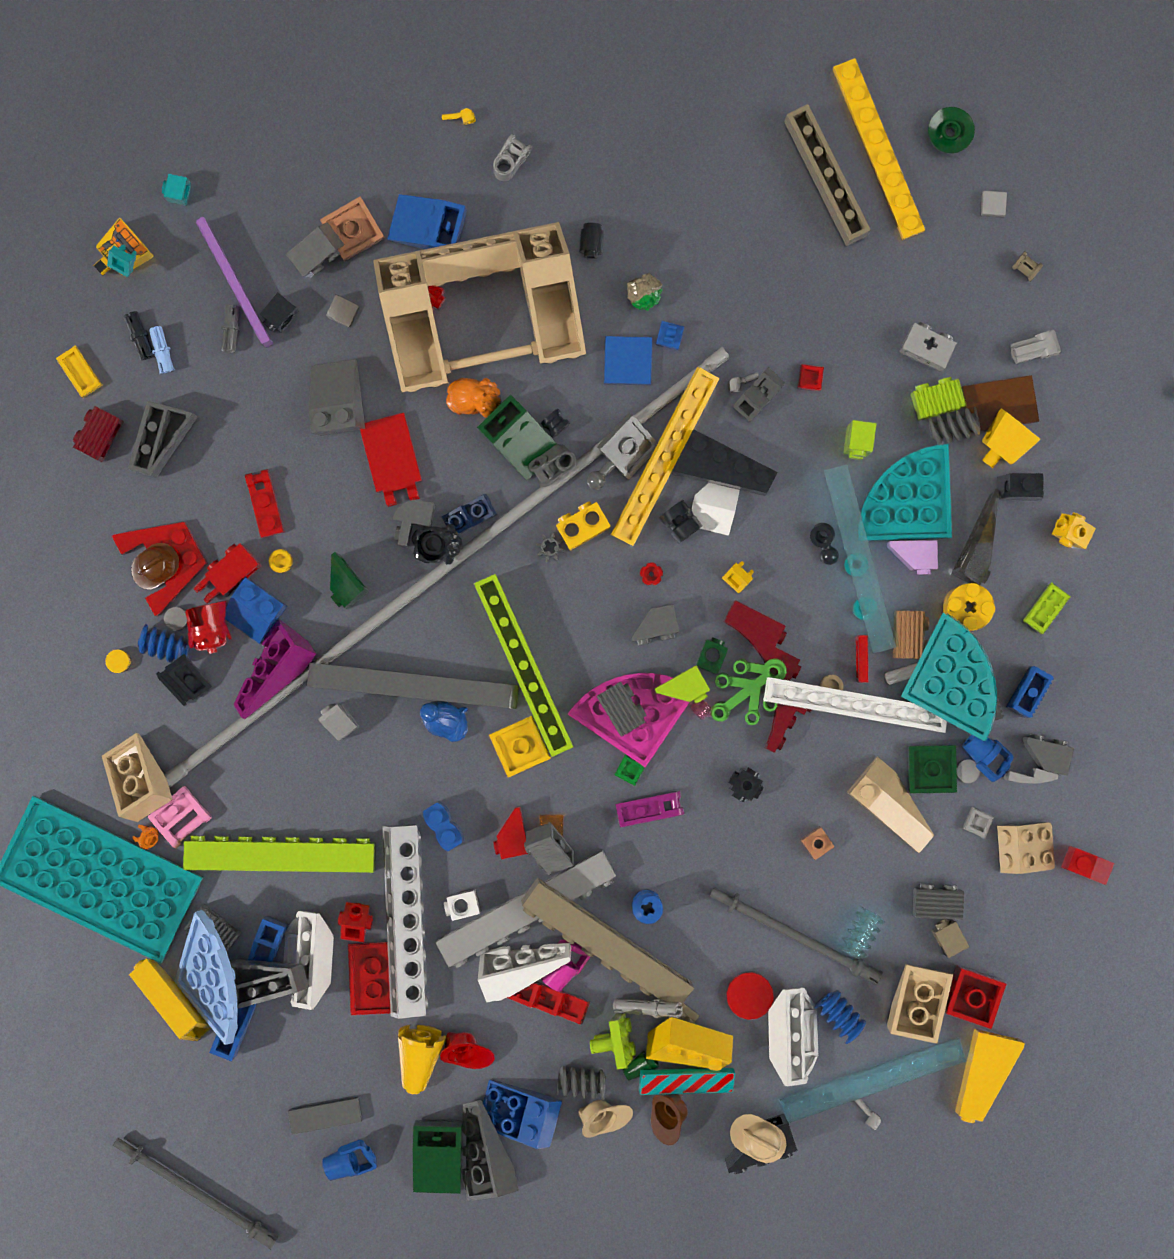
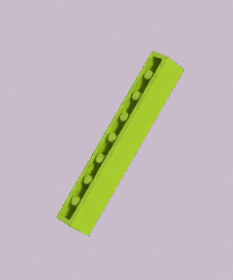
[474,574,574,757]
[183,835,376,873]

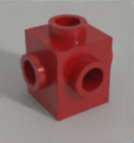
[338,902,373,942]

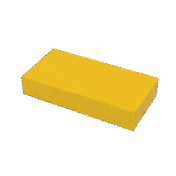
[56,346,103,398]

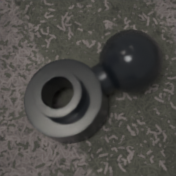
[810,523,839,565]

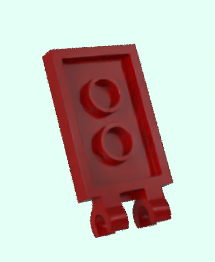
[360,413,422,507]

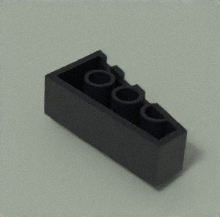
[671,429,778,496]

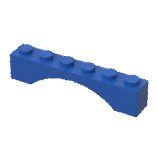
[209,916,289,1062]

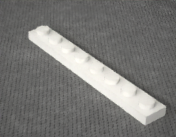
[763,677,947,733]

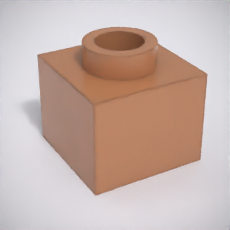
[800,826,834,860]

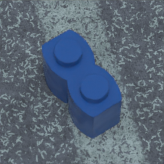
[423,801,464,851]

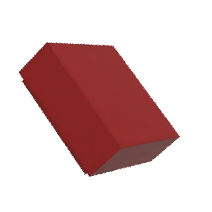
[797,364,824,391]

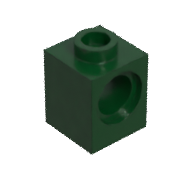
[695,637,729,675]

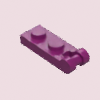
[615,791,685,827]

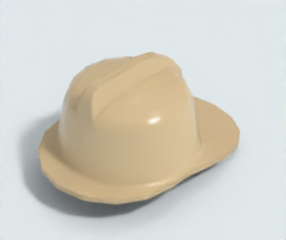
[579,1100,633,1138]
[730,1114,786,1163]

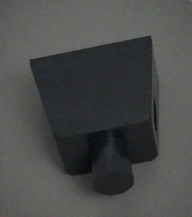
[997,473,1044,501]

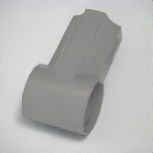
[1011,330,1061,364]

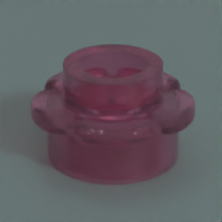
[690,700,711,721]

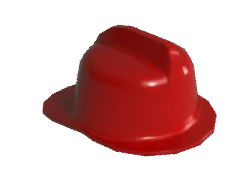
[440,1032,495,1069]

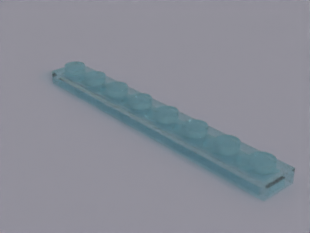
[823,464,896,654]
[779,1037,966,1123]

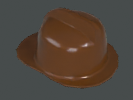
[131,543,179,590]
[651,1094,688,1146]

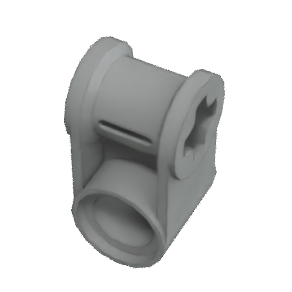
[493,134,532,182]

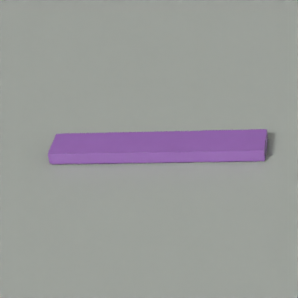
[196,217,273,348]

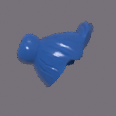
[420,701,468,742]

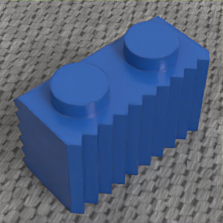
[1006,666,1054,718]

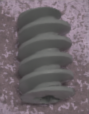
[928,406,981,445]
[556,1066,606,1100]

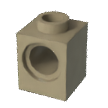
[931,919,969,958]

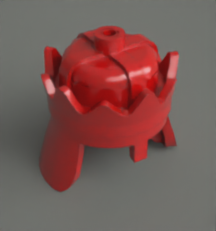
[185,601,232,654]

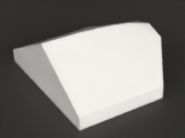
[691,483,740,536]

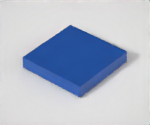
[604,336,652,385]

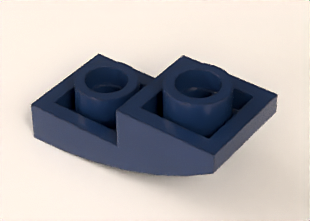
[442,494,497,535]

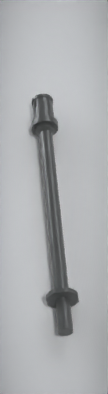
[709,888,883,985]
[113,1138,279,1250]

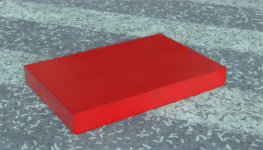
[348,941,391,1015]

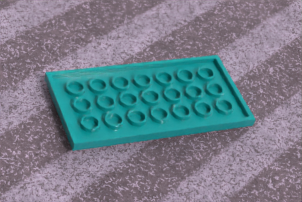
[0,796,204,963]

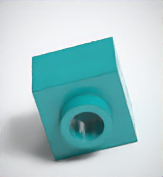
[162,174,191,206]

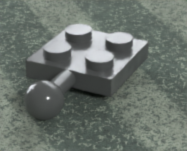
[587,413,658,490]

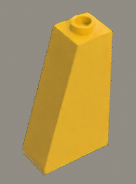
[129,958,211,1041]
[955,1028,1025,1123]

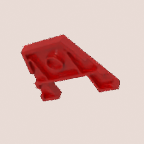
[112,522,208,617]

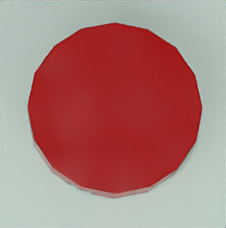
[726,971,774,1020]

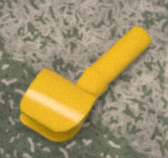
[442,108,476,125]

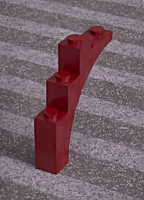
[723,600,812,753]

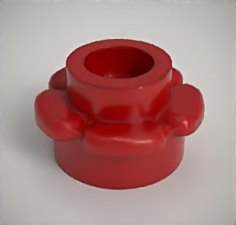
[640,562,663,585]

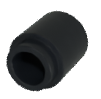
[579,222,604,259]

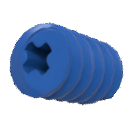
[138,624,190,663]
[632,889,663,924]
[814,990,866,1044]

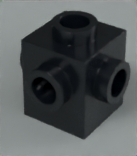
[728,767,764,803]

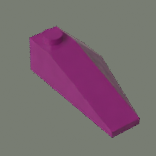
[233,619,316,719]

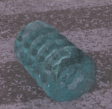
[837,906,885,959]

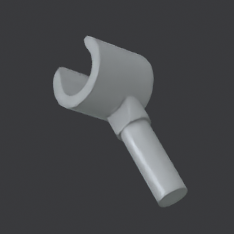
[728,373,759,393]
[855,1097,881,1130]

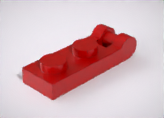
[245,469,285,538]

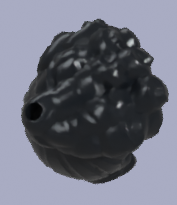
[412,524,462,565]

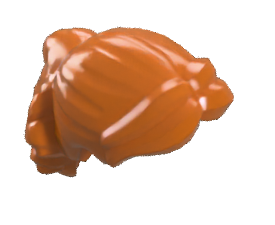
[446,378,501,418]

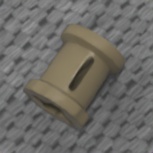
[1012,251,1043,282]

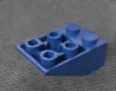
[387,194,467,249]
[483,1080,562,1149]

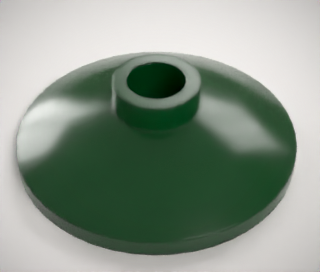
[928,107,975,154]

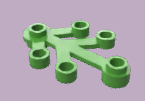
[711,659,787,725]

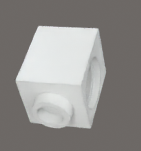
[444,889,481,921]

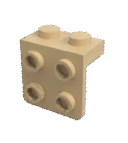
[997,822,1055,874]

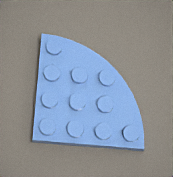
[174,910,238,1045]

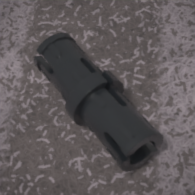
[123,311,155,360]

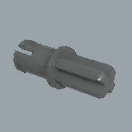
[221,305,240,353]

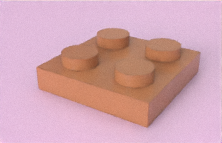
[320,196,385,262]

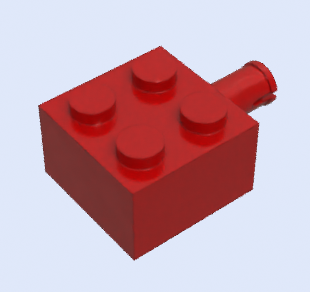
[945,965,1007,1029]

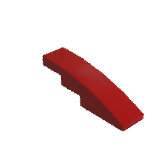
[507,981,590,1024]

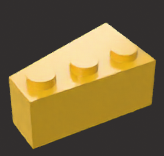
[646,1017,733,1071]

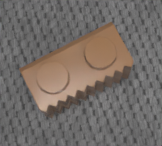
[893,611,929,659]

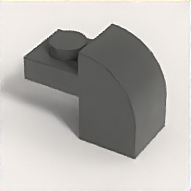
[733,367,785,422]
[393,500,436,548]

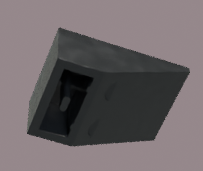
[725,1114,798,1174]

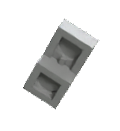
[1004,768,1059,784]

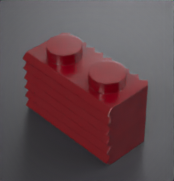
[73,406,124,462]

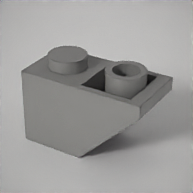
[318,703,359,741]

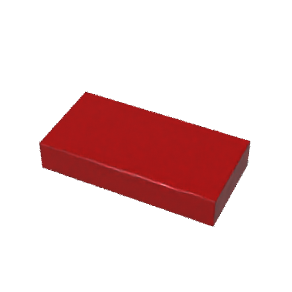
[856,635,869,683]

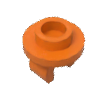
[132,825,159,850]

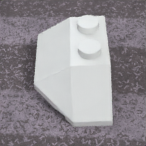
[283,911,334,1010]
[768,987,818,1086]

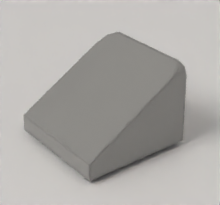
[326,295,359,328]

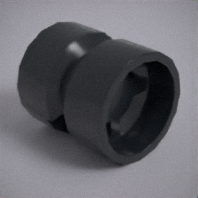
[659,500,703,544]

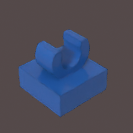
[656,321,684,350]

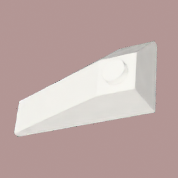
[478,943,571,1002]

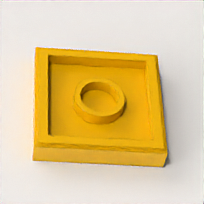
[489,716,551,778]

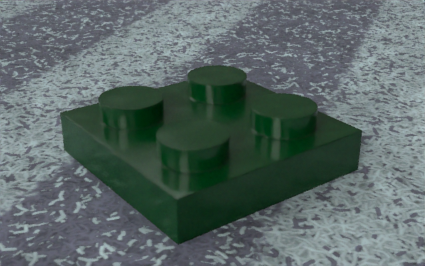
[908,745,957,794]

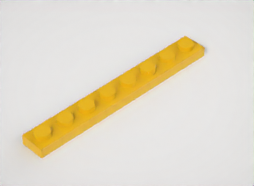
[833,58,925,241]
[611,367,720,546]

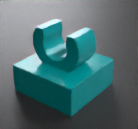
[107,244,137,277]

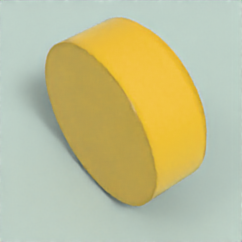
[268,549,293,573]
[105,650,131,673]

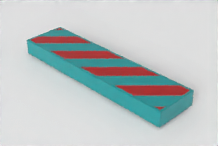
[639,1068,735,1095]

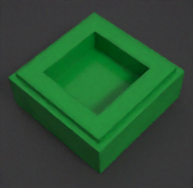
[614,754,645,786]

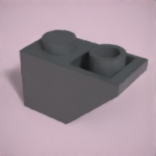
[631,604,679,645]
[1022,733,1074,776]

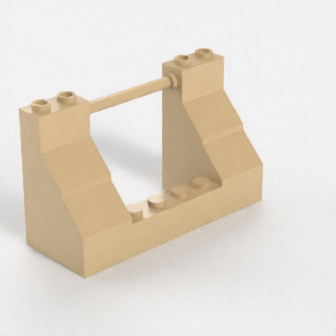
[373,222,586,392]

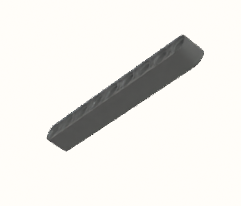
[307,663,519,709]

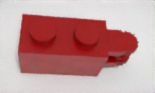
[193,543,262,604]

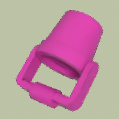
[541,939,590,992]

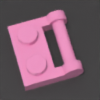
[148,786,212,849]

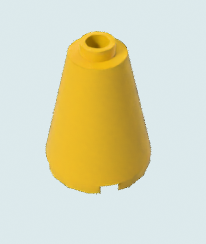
[398,1025,446,1094]

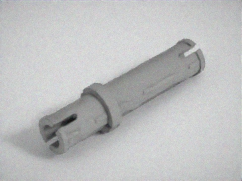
[613,998,683,1018]

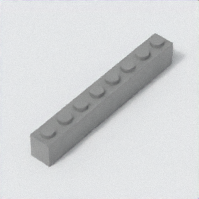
[435,850,616,968]

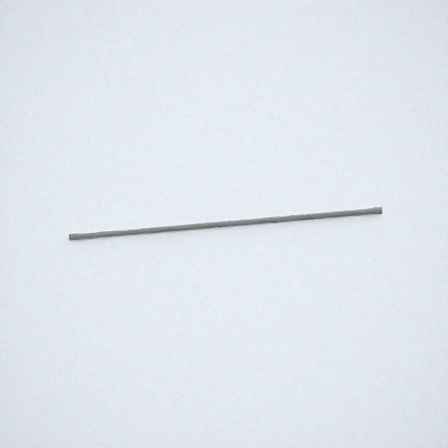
[164,347,730,787]

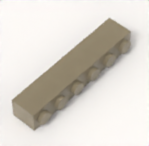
[784,104,871,247]

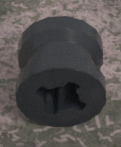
[540,409,570,438]

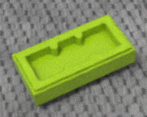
[1023,583,1071,635]

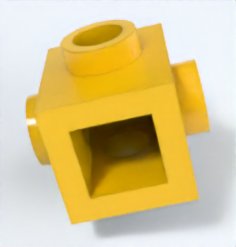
[1052,512,1096,549]

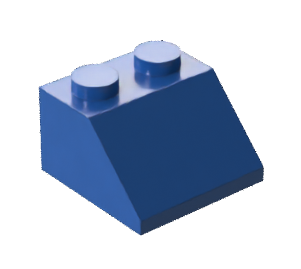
[225,578,287,644]

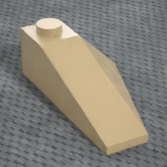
[847,756,934,853]

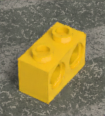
[556,501,611,551]

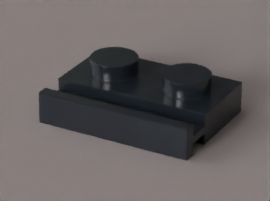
[156,654,212,706]

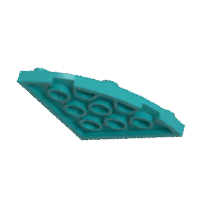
[857,444,952,541]
[901,612,997,741]

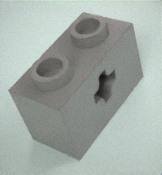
[899,322,957,372]

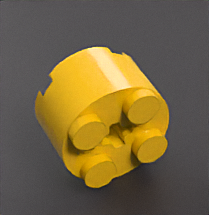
[943,583,995,631]

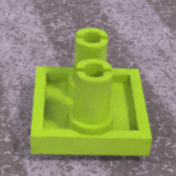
[590,1013,636,1069]

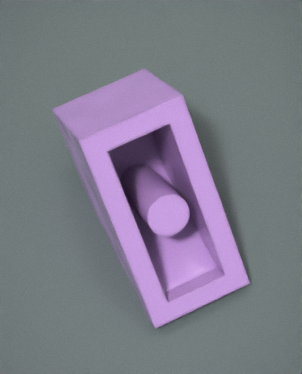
[887,541,938,575]

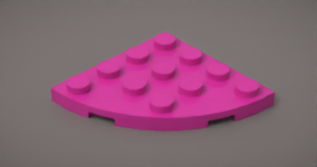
[568,673,690,767]

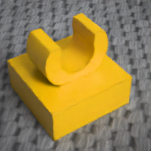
[722,561,754,594]

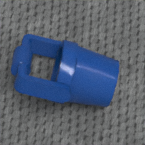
[962,734,1014,782]
[322,1140,377,1181]

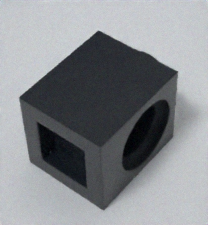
[260,292,299,333]

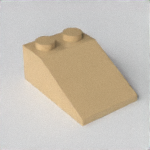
[102,733,173,822]
[887,964,953,1044]

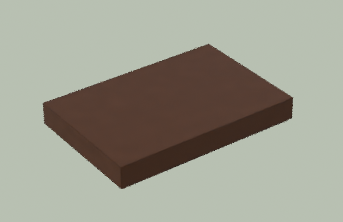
[961,375,1040,433]

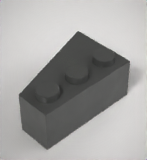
[128,401,198,478]
[229,959,309,1009]

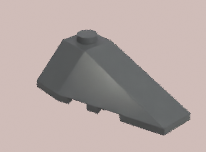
[463,1100,519,1201]

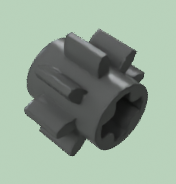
[536,533,565,562]

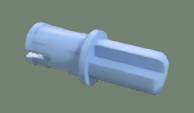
[149,326,175,374]

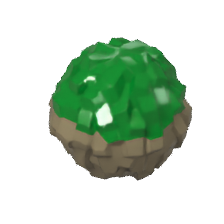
[627,273,663,311]

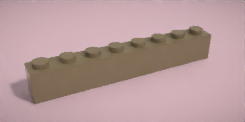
[521,877,694,1006]

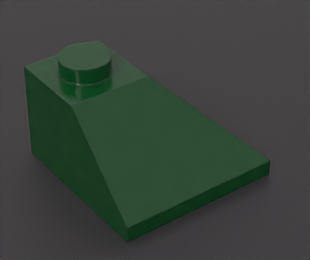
[330,552,369,609]

